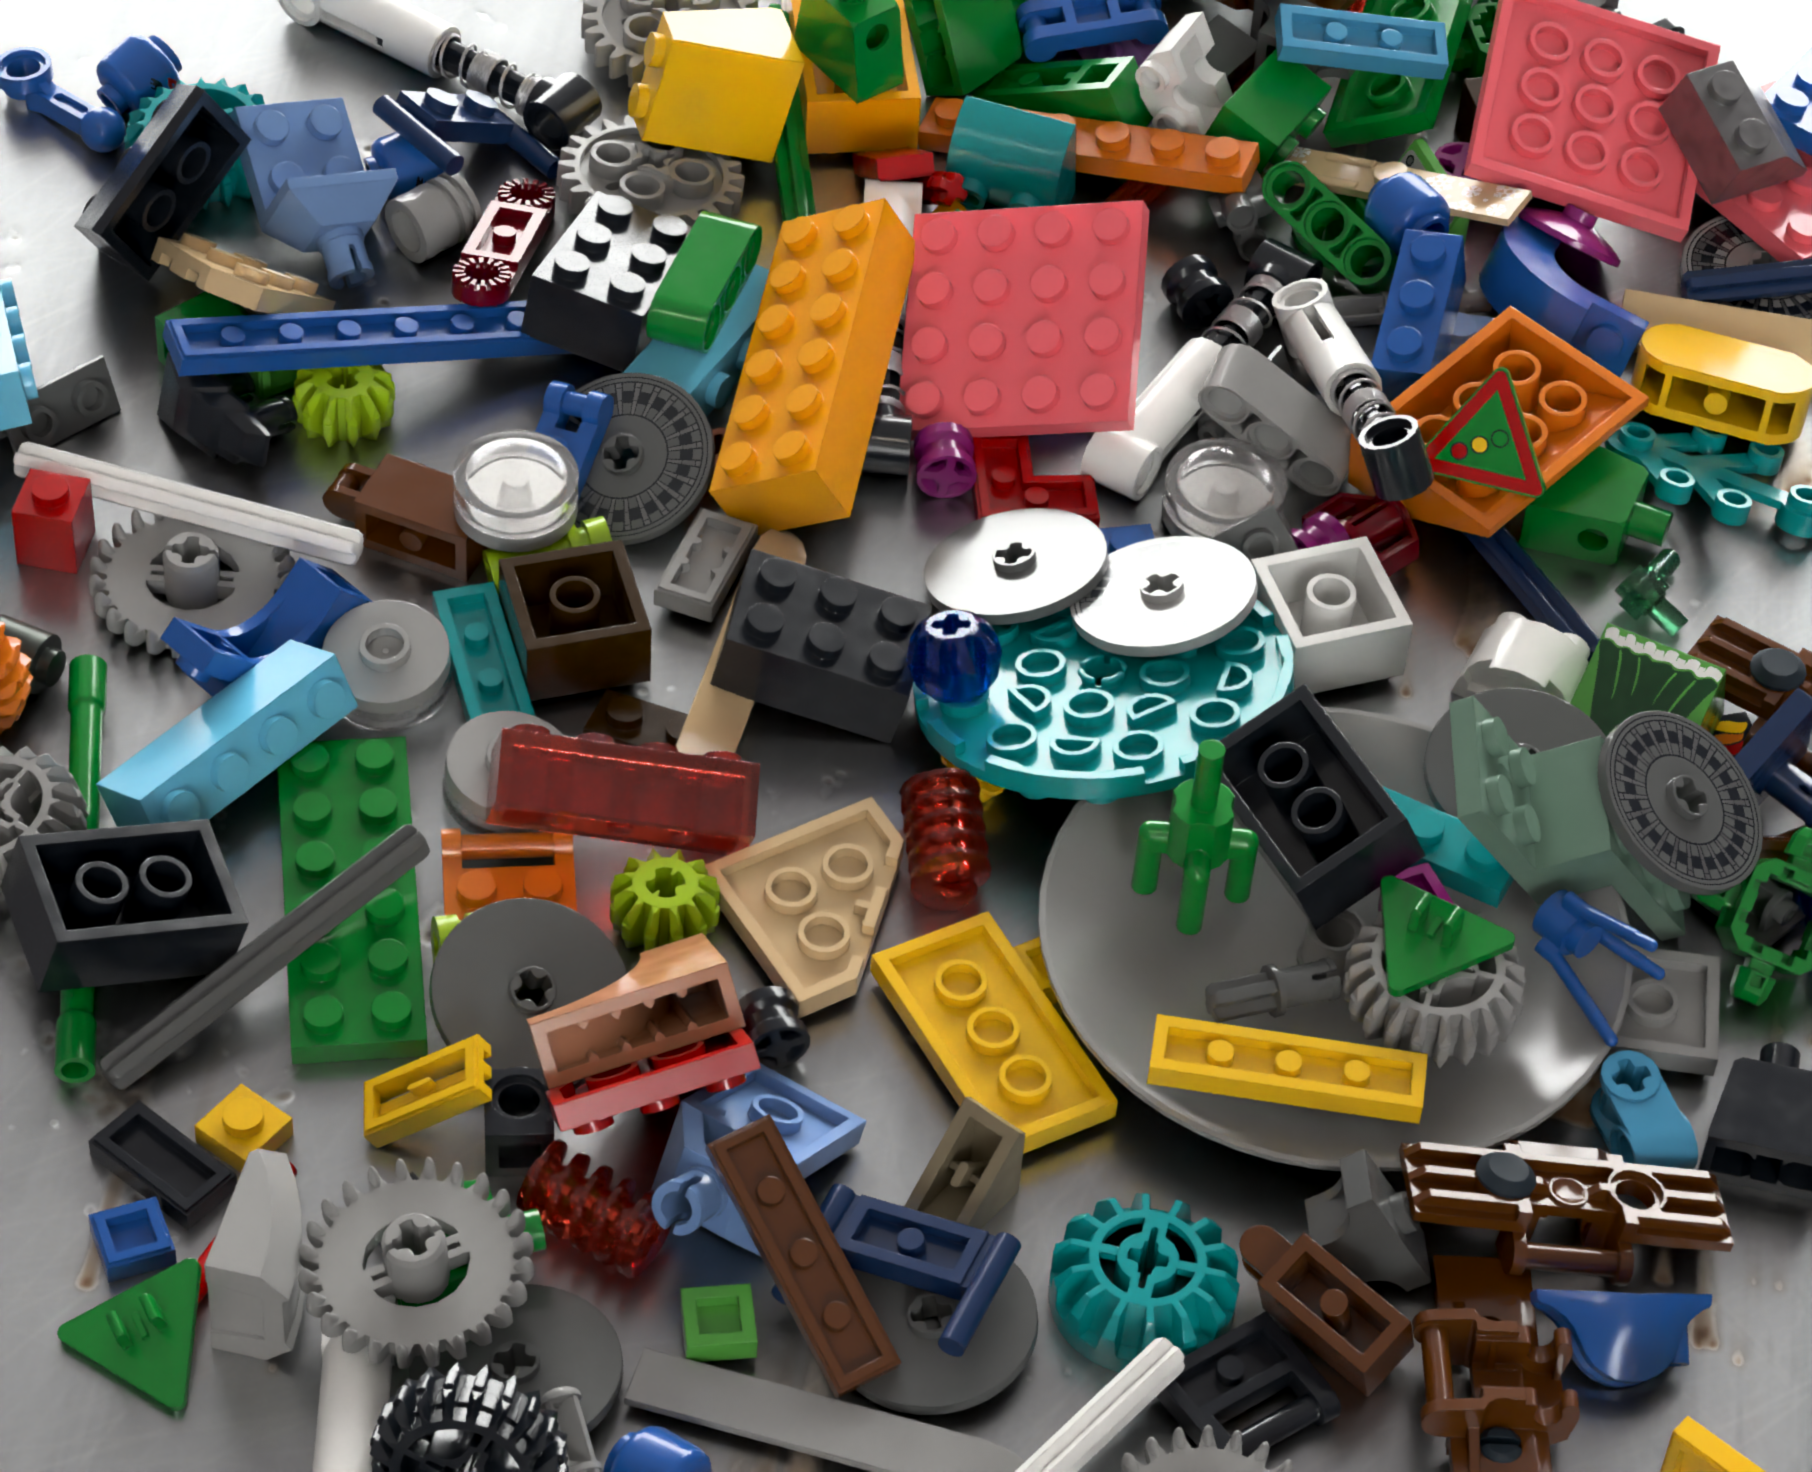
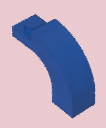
[1479,217,1649,378]
[160,557,373,697]

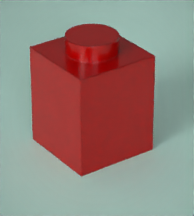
[11,468,96,574]

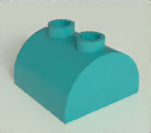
[945,95,1076,210]

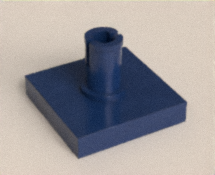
[1734,687,1812,828]

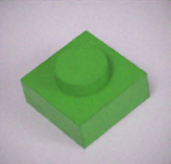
[680,1283,758,1362]

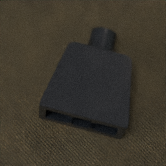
[1697,1042,1812,1200]

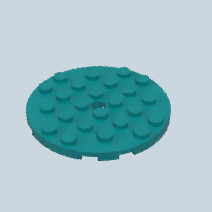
[912,599,1295,805]

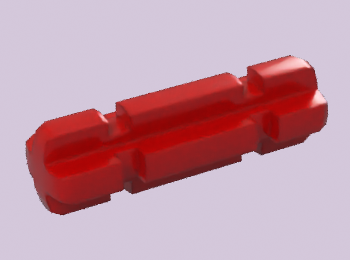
[900,171,968,207]

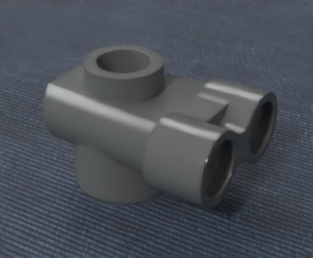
[1207,169,1275,261]

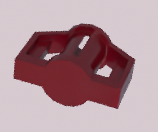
[1302,492,1419,577]

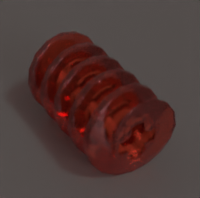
[899,767,991,911]
[516,1139,672,1278]

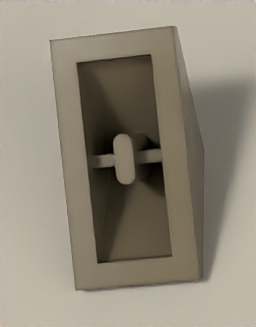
[904,1097,1025,1229]

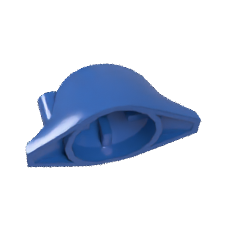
[1529,1289,1712,1388]

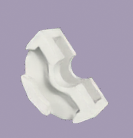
[1135,11,1233,135]
[1451,612,1590,703]

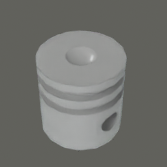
[385,172,482,263]

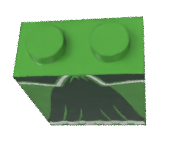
[1570,623,1726,737]

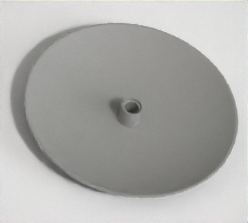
[1038,706,1633,1172]

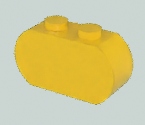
[1630,323,1812,445]

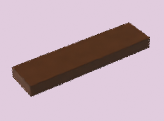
[705,1114,902,1399]

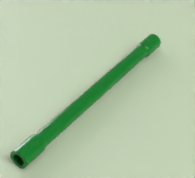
[54,654,108,1083]

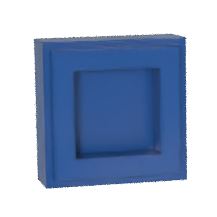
[88,1196,177,1283]

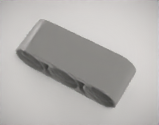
[1198,343,1352,497]

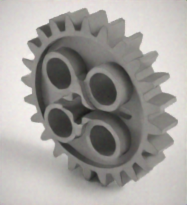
[581,0,758,88]
[556,115,745,226]

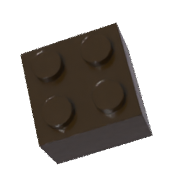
[499,540,652,701]

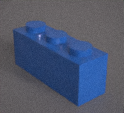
[1371,229,1466,402]

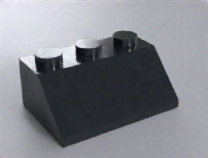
[74,84,252,281]

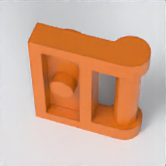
[441,824,577,920]

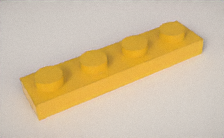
[1147,1014,1428,1124]

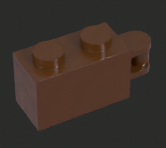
[322,453,489,582]
[1239,1225,1414,1397]

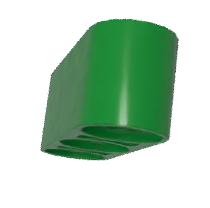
[1262,160,1398,295]
[646,210,762,353]

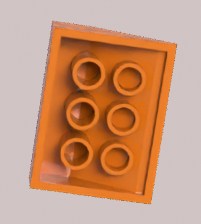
[1348,305,1649,538]

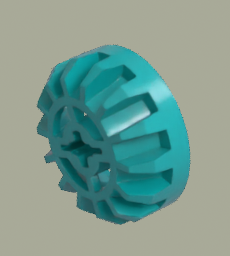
[1048,1193,1240,1373]

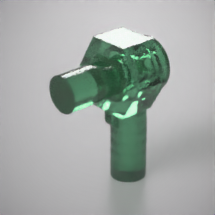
[1614,549,1688,638]

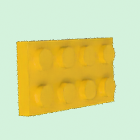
[870,911,1118,1154]

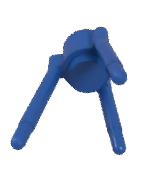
[1532,889,1666,1047]

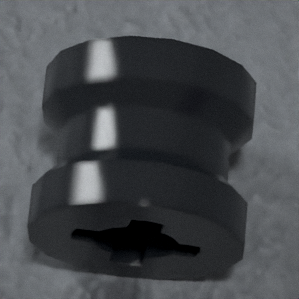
[1161,254,1234,329]
[739,986,810,1070]

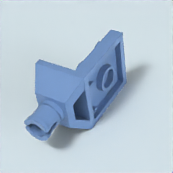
[230,97,398,289]
[650,1063,867,1256]

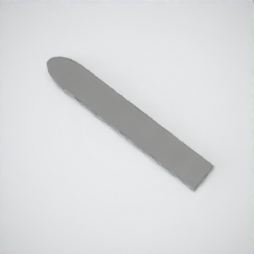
[624,1347,1025,1472]

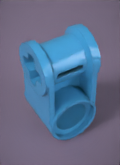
[1589,1050,1698,1169]

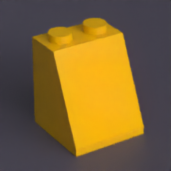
[628,8,805,163]

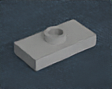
[654,508,758,622]

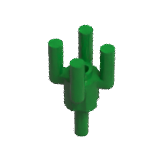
[1131,739,1259,935]

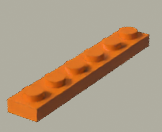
[918,97,1260,194]

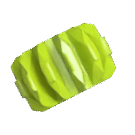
[292,365,395,448]
[609,848,720,951]

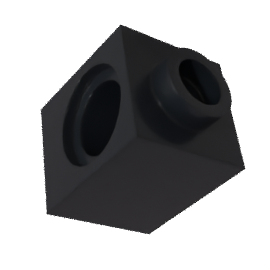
[484,1066,554,1177]

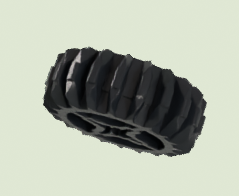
[370,1362,569,1472]

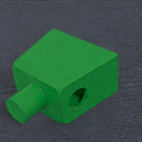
[794,0,904,104]
[904,0,1029,96]
[1519,446,1673,565]

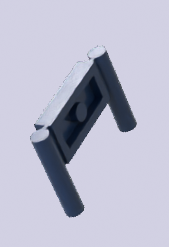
[373,88,560,180]
[771,1184,1021,1357]

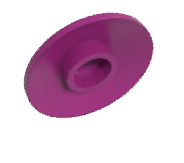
[1518,203,1621,268]

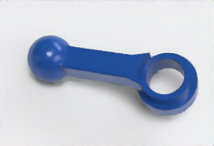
[0,47,126,153]

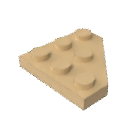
[151,232,336,314]
[705,796,904,1019]

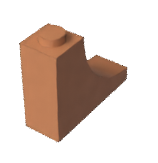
[526,933,746,1089]

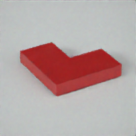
[972,435,1100,528]

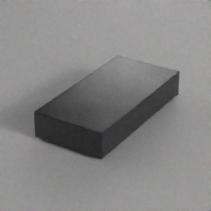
[89,1100,237,1230]

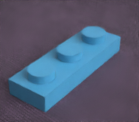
[1275,3,1449,80]

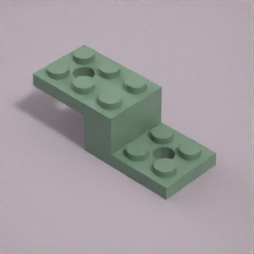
[1449,695,1690,941]

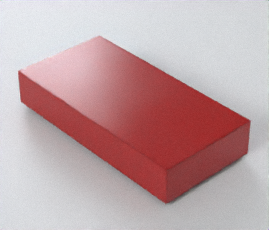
[852,147,935,182]

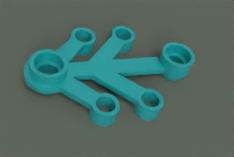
[1604,422,1812,538]

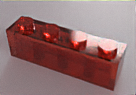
[485,724,760,856]

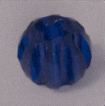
[906,610,1002,703]

